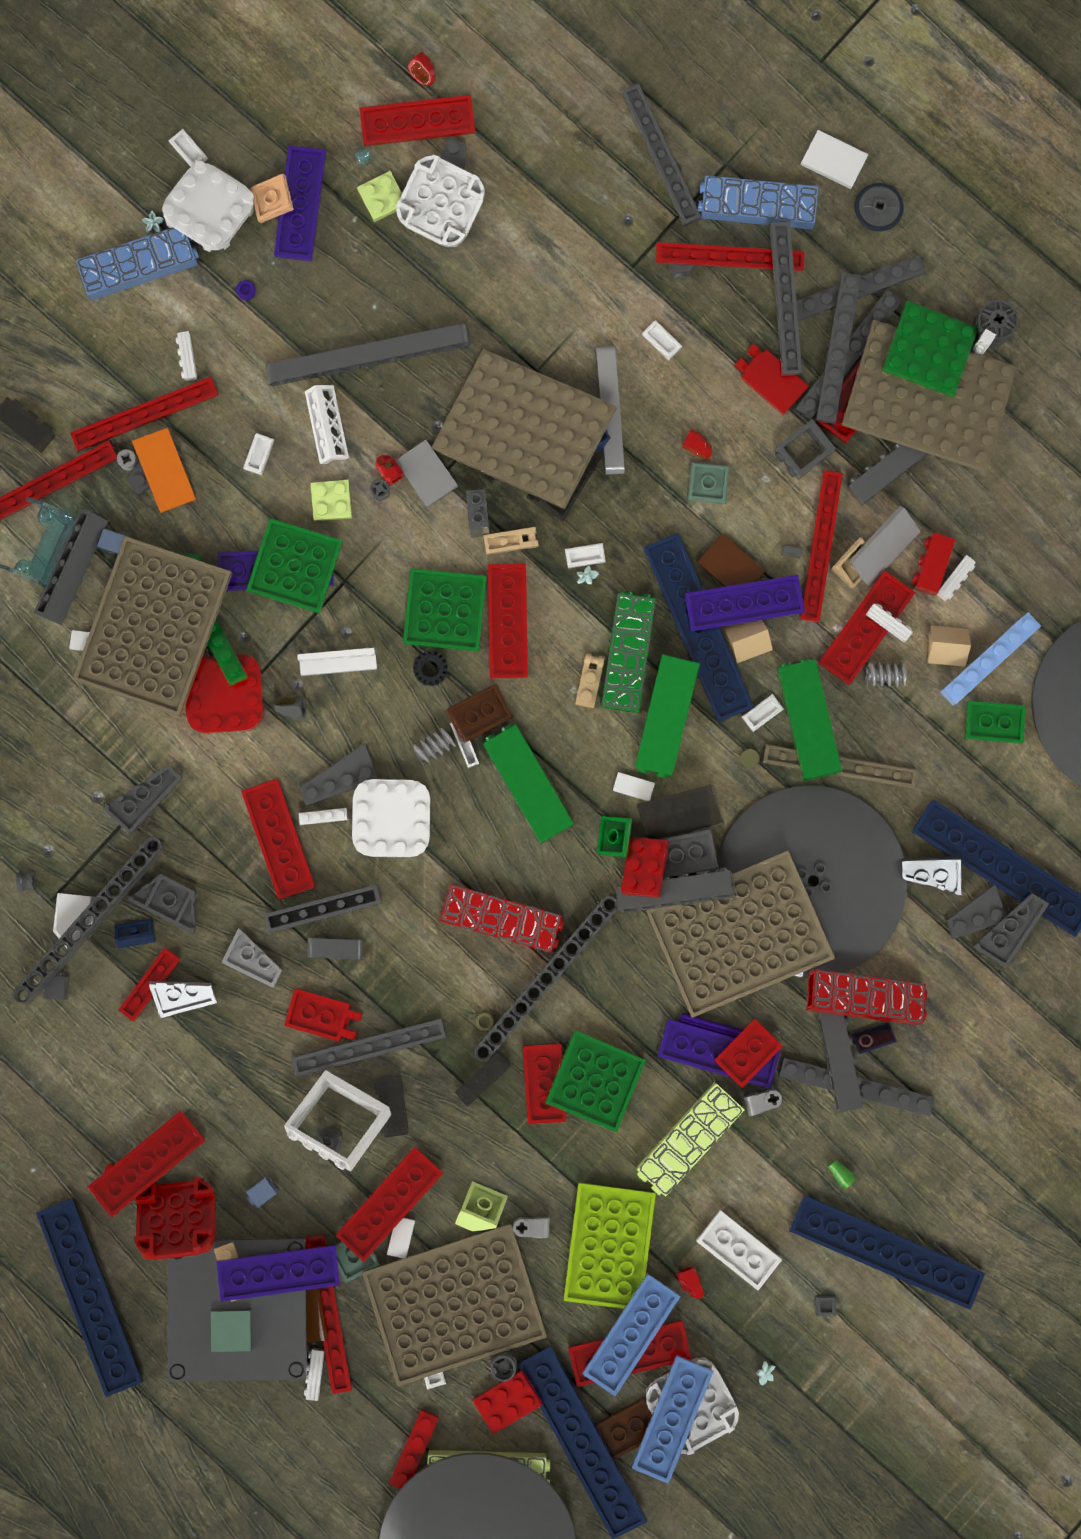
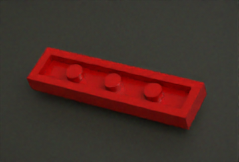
[118,948,181,1022]
[389,1409,439,1489]

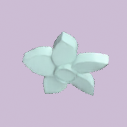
[141,211,164,233]
[577,566,599,584]
[756,1361,776,1386]

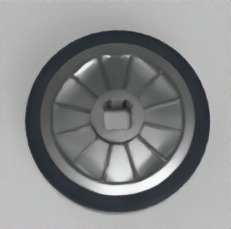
[855,183,904,231]

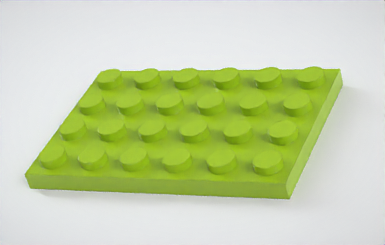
[563,1182,656,1309]

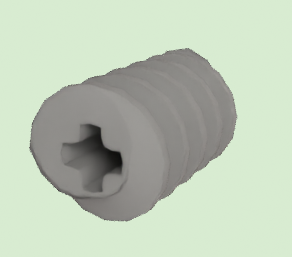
[865,662,907,687]
[413,728,456,766]

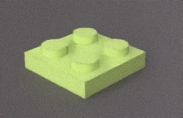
[357,171,402,222]
[311,480,352,522]

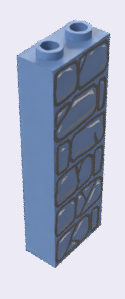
[698,175,818,230]
[76,228,199,301]

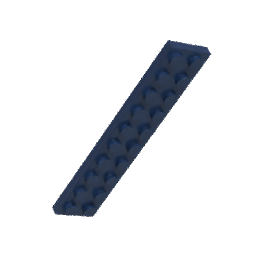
[643,533,754,723]
[911,799,1081,937]
[789,1195,985,1310]
[36,1198,144,1397]
[517,1345,647,1539]

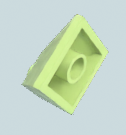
[455,1181,508,1231]

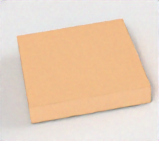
[250,174,294,223]

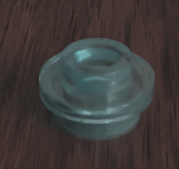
[355,147,371,166]

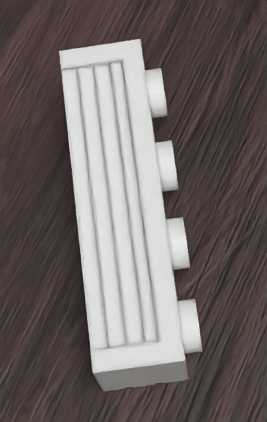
[971,329,996,355]
[176,331,198,382]
[937,555,976,601]
[865,603,913,643]
[450,723,479,769]
[299,808,349,825]
[304,1348,325,1401]

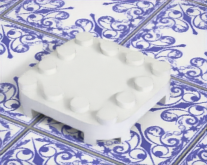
[396,155,485,247]
[162,161,254,252]
[352,779,430,857]
[646,1357,739,1455]

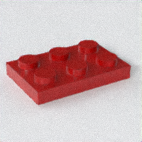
[620,837,669,898]
[714,1018,783,1088]
[472,1370,543,1434]

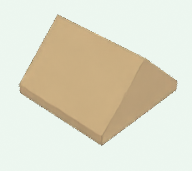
[831,537,865,589]
[723,620,773,664]
[927,625,971,667]

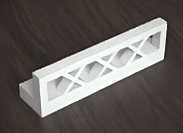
[305,385,349,464]
[297,648,377,676]

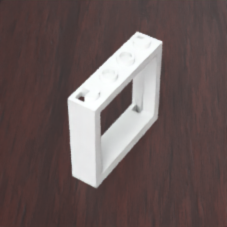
[284,1070,391,1172]

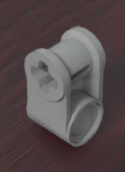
[743,1088,782,1116]
[512,1217,550,1238]

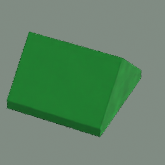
[596,816,632,858]

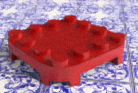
[186,654,265,734]
[134,1177,216,1260]

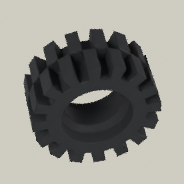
[413,650,448,686]

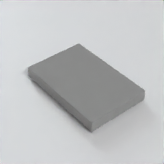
[395,440,458,508]

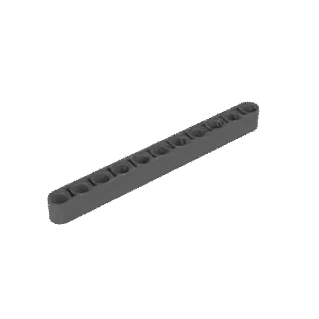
[265,324,471,386]
[13,837,164,1005]
[474,896,618,1061]

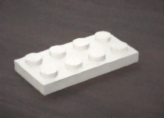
[696,1210,782,1290]

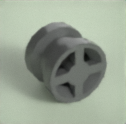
[370,479,390,501]
[16,871,36,891]

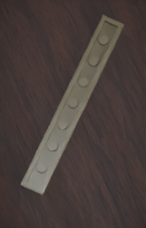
[762,744,917,789]

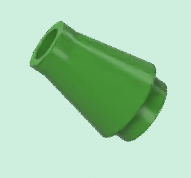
[828,1159,857,1189]

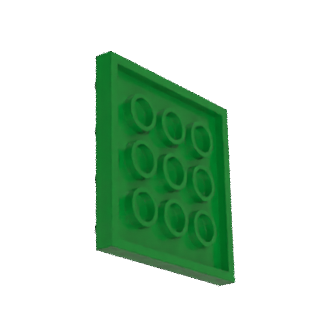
[882,301,978,398]
[246,518,343,614]
[403,568,487,652]
[545,1030,646,1133]

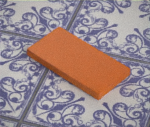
[132,428,196,513]

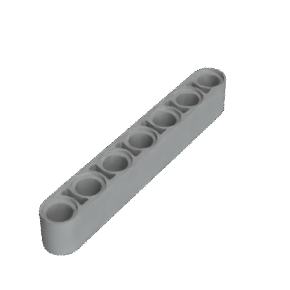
[596,345,625,475]

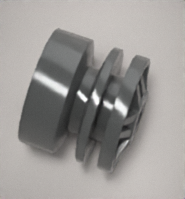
[972,300,1018,348]

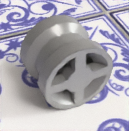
[117,449,138,471]

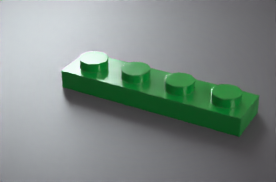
[207,620,247,686]

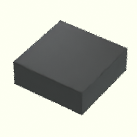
[781,545,803,558]
[816,1295,836,1316]

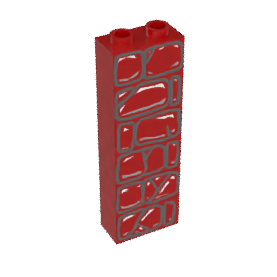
[440,884,565,953]
[806,969,927,1025]

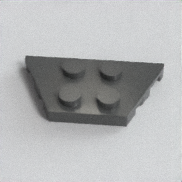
[127,874,196,934]

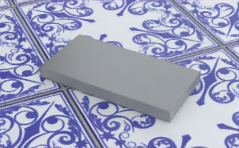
[849,506,921,587]

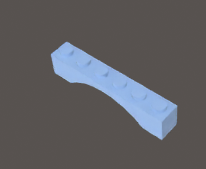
[940,612,1041,706]

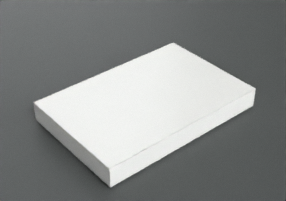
[801,130,868,189]

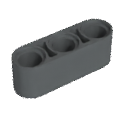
[307,938,363,959]

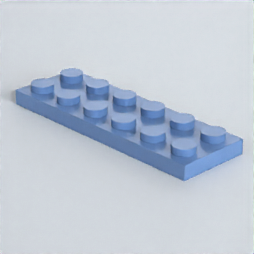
[582,1273,681,1396]
[631,1355,713,1484]

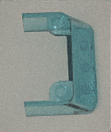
[0,497,76,588]

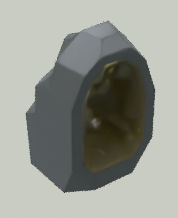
[273,695,306,719]

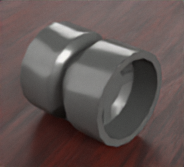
[315,1126,343,1151]
[491,1351,517,1382]

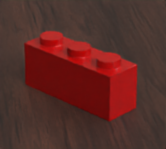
[912,532,956,596]

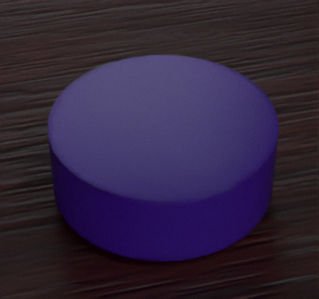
[236,280,256,301]

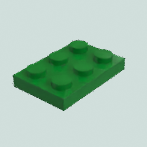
[964,701,1026,744]

